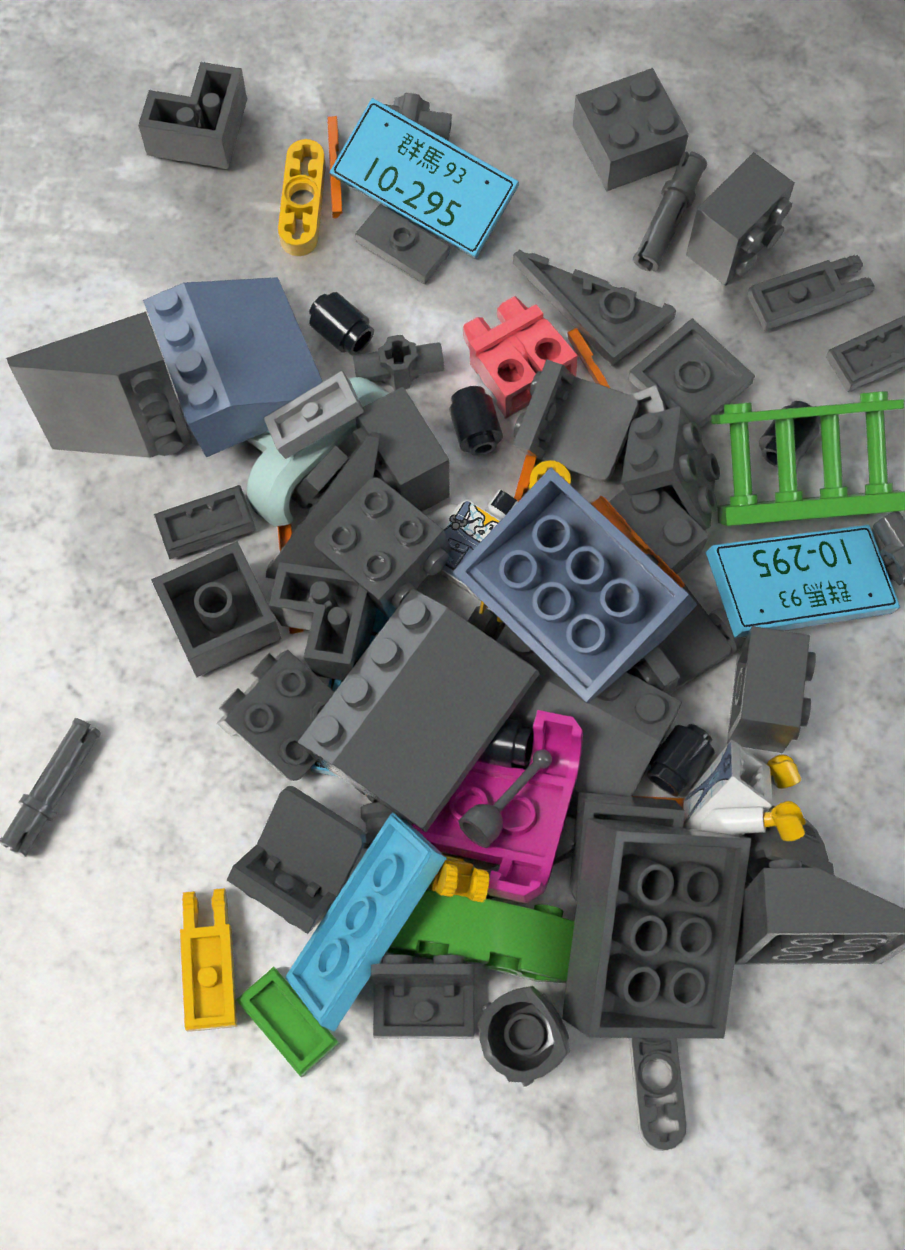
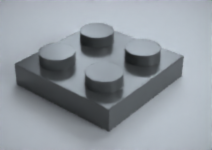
[628,318,755,429]

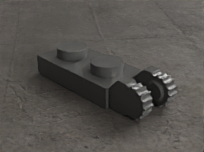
[747,255,875,331]

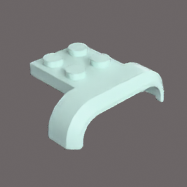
[247,377,389,527]

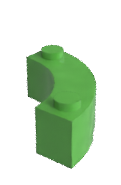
[386,890,574,983]

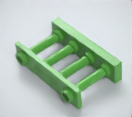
[711,391,905,526]

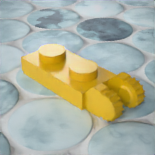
[428,853,490,903]
[180,888,238,1032]

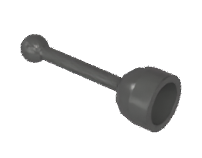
[459,749,552,848]

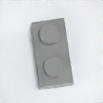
[264,371,364,459]

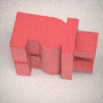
[463,296,578,418]

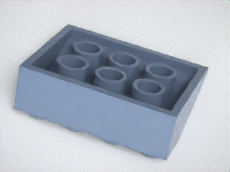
[143,277,323,457]
[453,467,697,703]

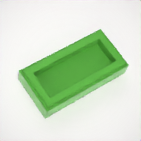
[236,967,339,1078]

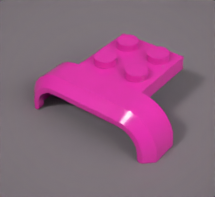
[412,710,583,904]

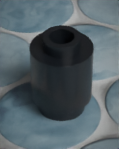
[309,292,374,356]
[449,386,503,456]
[759,401,820,467]
[477,718,534,769]
[647,724,715,797]

